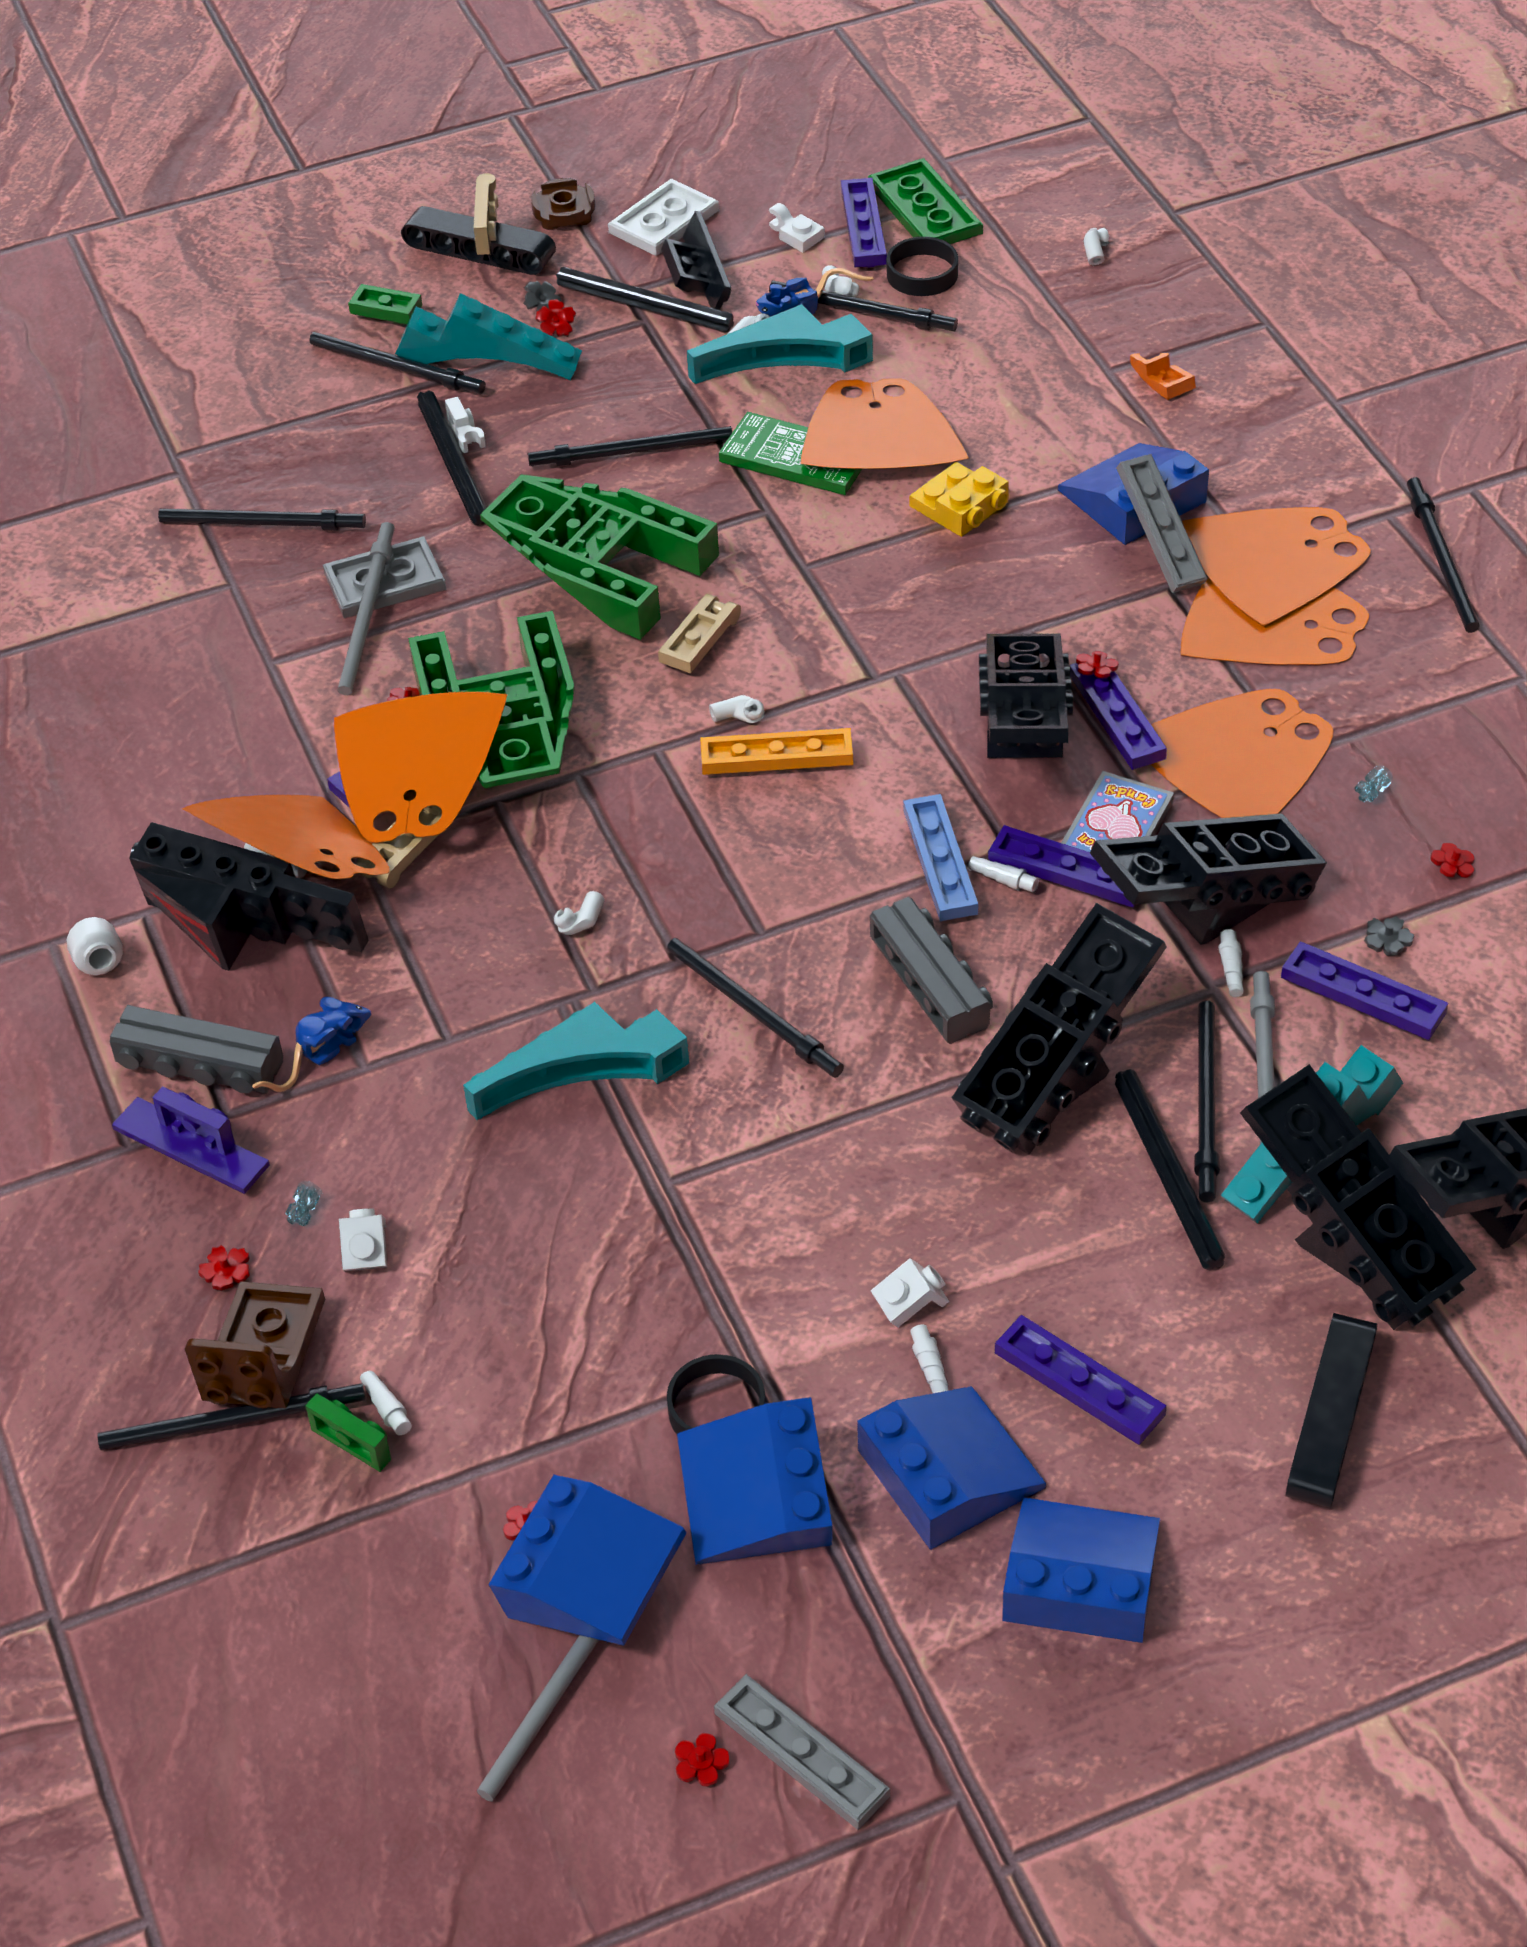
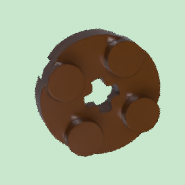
[531,178,595,230]

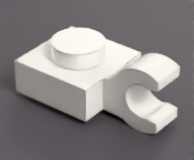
[769,203,825,253]
[445,397,486,453]

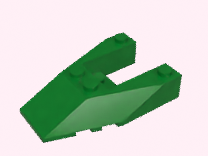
[480,474,719,640]
[408,610,575,788]

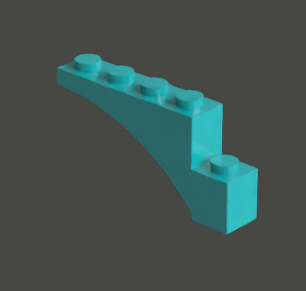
[395,293,582,380]
[687,304,873,384]
[463,1002,689,1120]
[1221,1045,1403,1224]

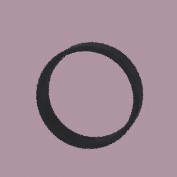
[886,237,958,296]
[667,1354,766,1434]

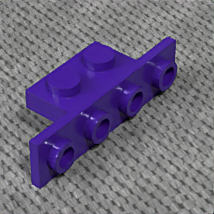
[112,1086,270,1194]

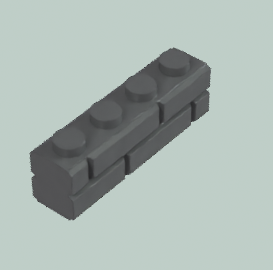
[870,897,993,1044]
[109,1005,283,1094]

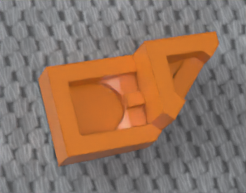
[1130,353,1196,400]

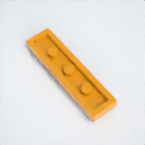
[700,728,853,775]

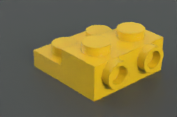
[909,462,1009,537]

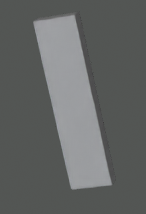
[1116,454,1207,593]
[714,1674,890,1830]

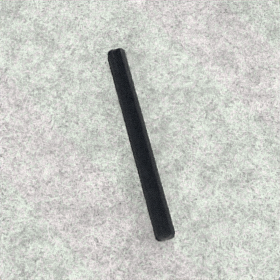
[556,267,734,332]
[417,390,487,526]
[1115,1069,1225,1271]

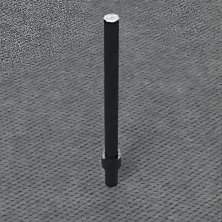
[769,280,958,332]
[309,332,486,394]
[527,426,732,466]
[1407,477,1480,633]
[158,508,366,531]
[667,938,844,1078]
[1194,1001,1220,1202]
[97,1383,366,1450]

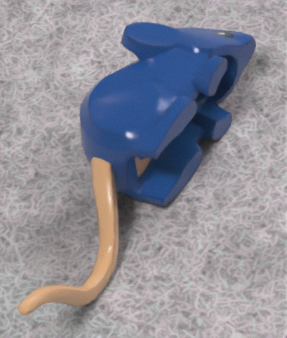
[756,268,874,317]
[252,997,371,1092]

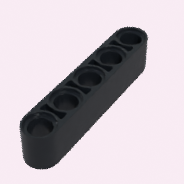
[401,206,556,275]
[1285,1313,1378,1508]

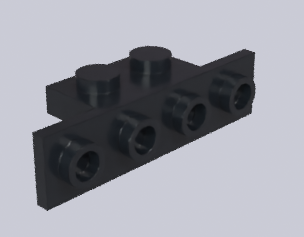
[661,211,731,310]

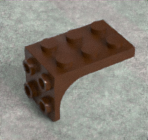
[185,1281,326,1409]

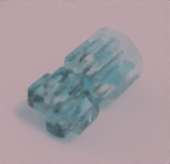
[1354,765,1393,802]
[285,1181,322,1226]

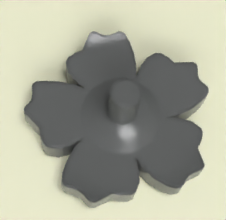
[523,281,561,312]
[1364,916,1414,956]

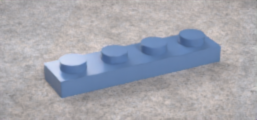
[903,794,978,921]

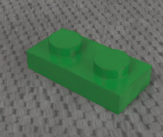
[348,284,423,324]
[305,1393,391,1472]

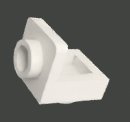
[339,1209,387,1271]
[871,1258,949,1328]

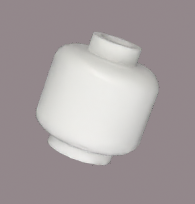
[67,917,123,976]

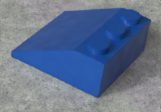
[1058,443,1209,545]
[857,1386,1046,1550]
[677,1397,832,1565]
[488,1474,686,1646]
[1002,1497,1160,1643]

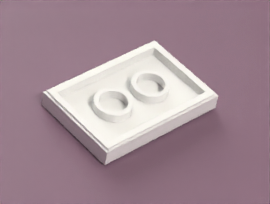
[608,179,719,256]

